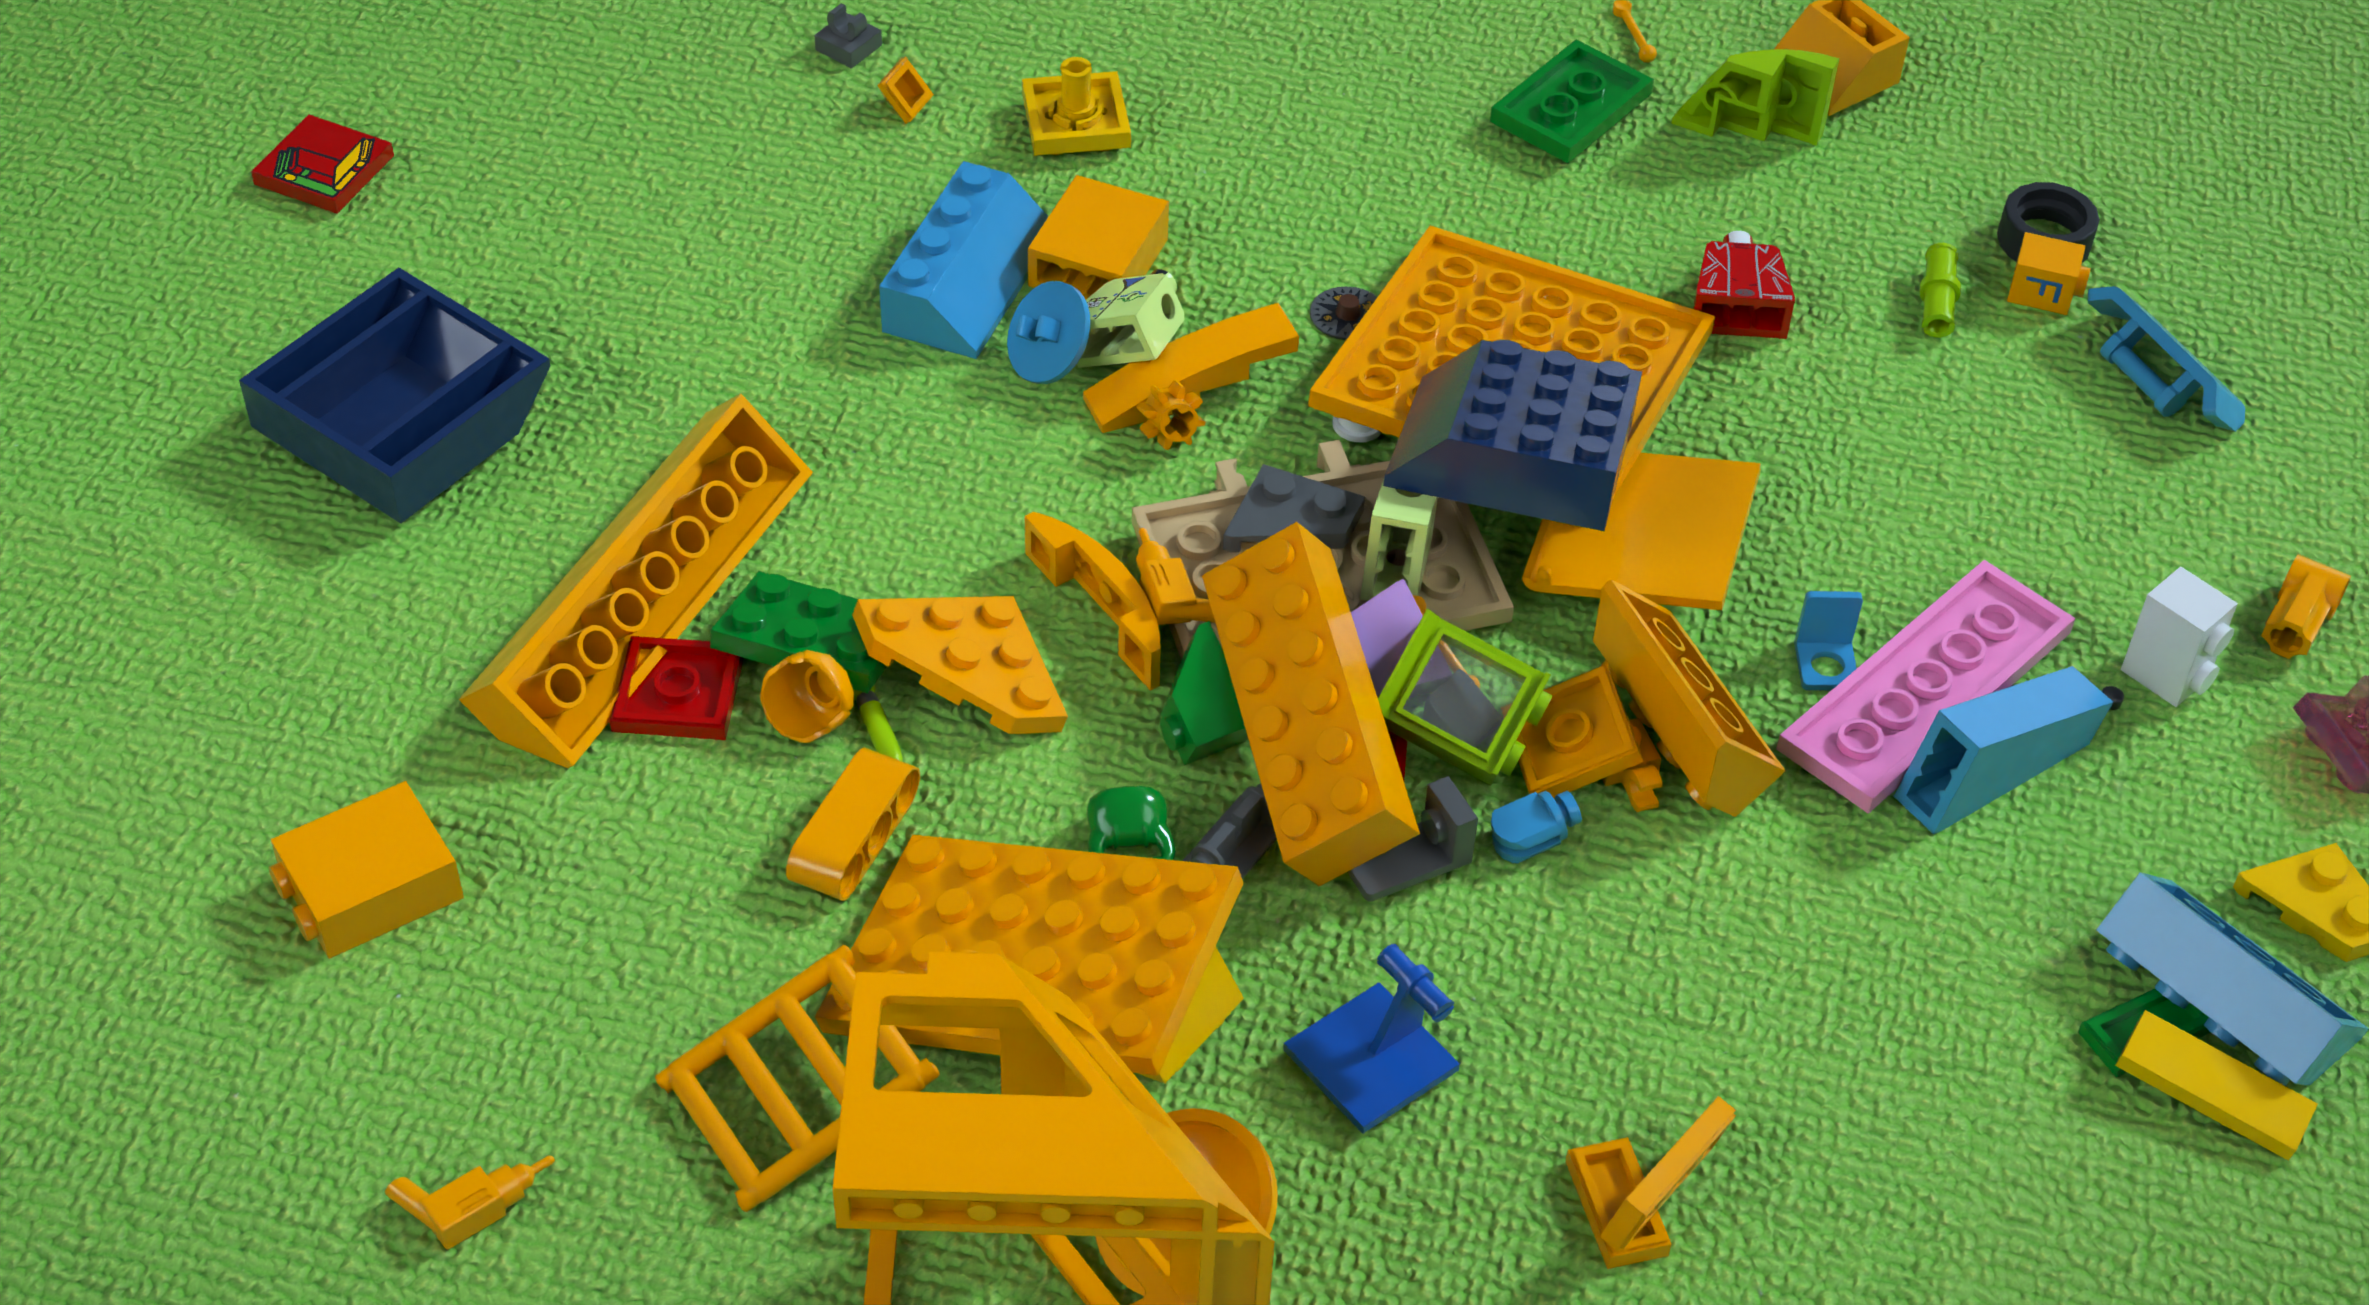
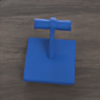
[1283,944,1460,1134]

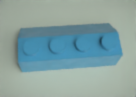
[879,161,1049,359]
[2096,872,2369,1086]

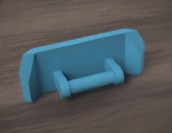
[2088,286,2245,432]

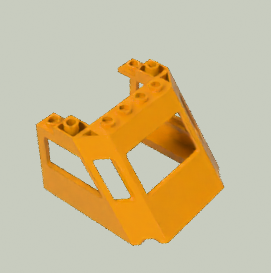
[832,949,1275,1305]

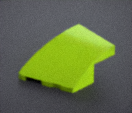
[1671,49,1840,146]

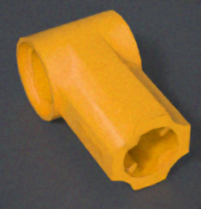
[2261,554,2351,659]

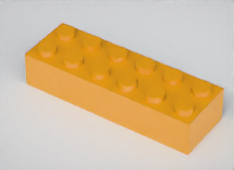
[1202,522,1420,886]

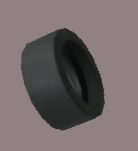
[1997,182,2100,263]

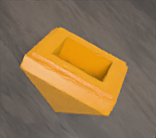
[877,56,934,124]

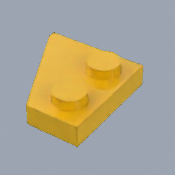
[2233,843,2369,962]

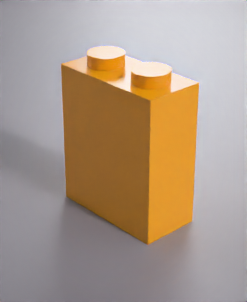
[1028,175,1169,300]
[268,781,464,959]

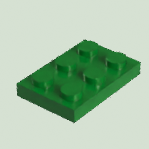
[1490,39,1654,163]
[710,571,887,693]

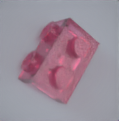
[2293,675,2369,794]

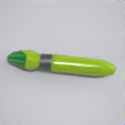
[853,685,903,762]

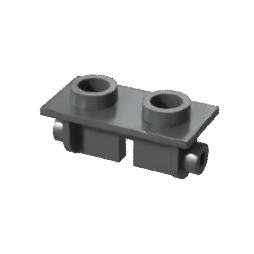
[1183,784,1277,879]

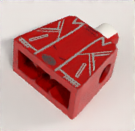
[1693,231,1795,339]

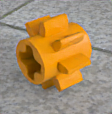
[1136,380,1206,450]

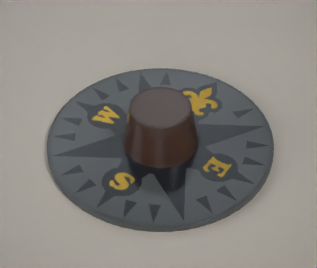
[1310,286,1377,340]

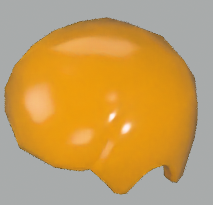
[760,650,854,743]

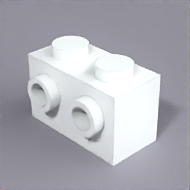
[2121,566,2238,707]

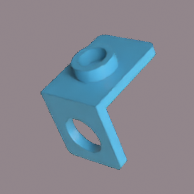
[1794,591,1863,691]

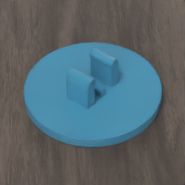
[1007,281,1090,384]

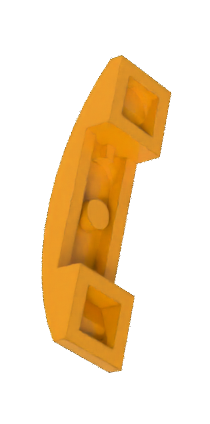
[1025,512,1161,691]

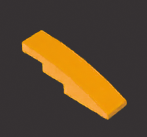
[1083,303,1299,433]

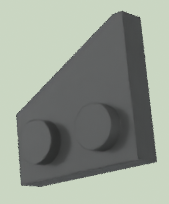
[1223,464,1365,552]

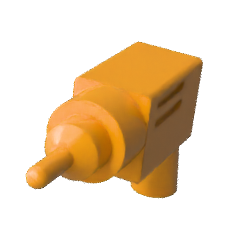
[1136,528,1215,625]
[385,1155,555,1250]

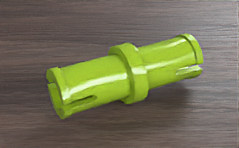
[1919,242,1961,338]

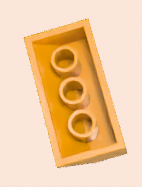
[1593,579,1786,817]

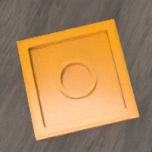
[1500,664,1644,798]

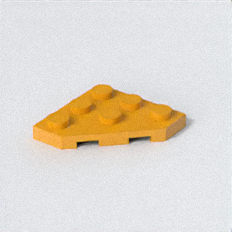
[852,596,1068,734]

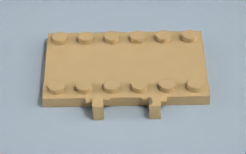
[1132,440,1514,660]

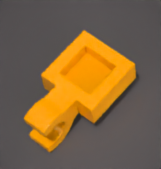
[1602,718,1663,812]

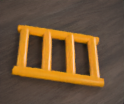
[655,945,940,1212]

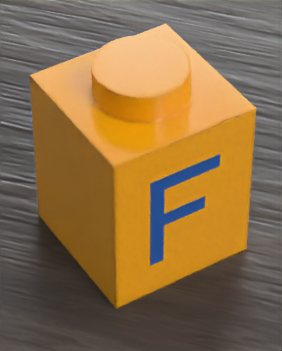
[2007,232,2091,315]

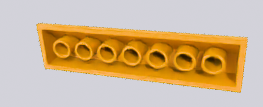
[459,394,813,768]

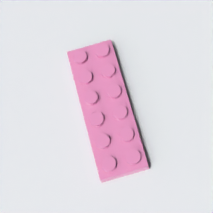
[1776,560,2076,814]

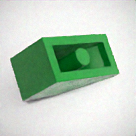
[1160,621,1248,766]

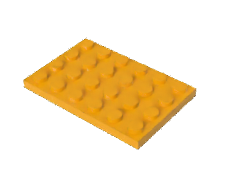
[815,834,1244,1076]

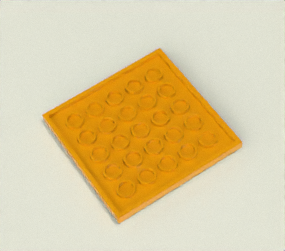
[1308,225,1715,498]

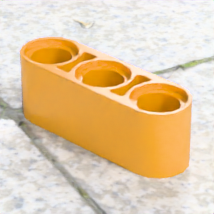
[786,747,920,901]

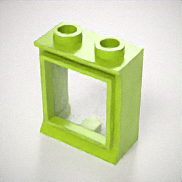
[1378,609,1553,786]

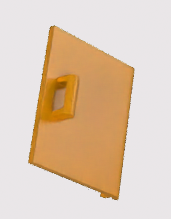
[1522,453,1761,611]

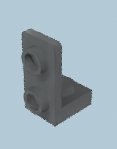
[1347,776,1478,902]

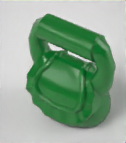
[1086,786,1176,860]

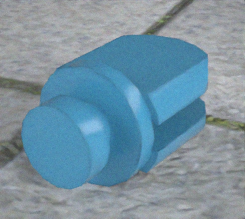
[1491,790,1582,864]

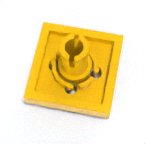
[1022,57,1131,156]

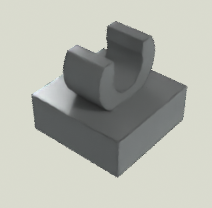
[814,3,882,68]

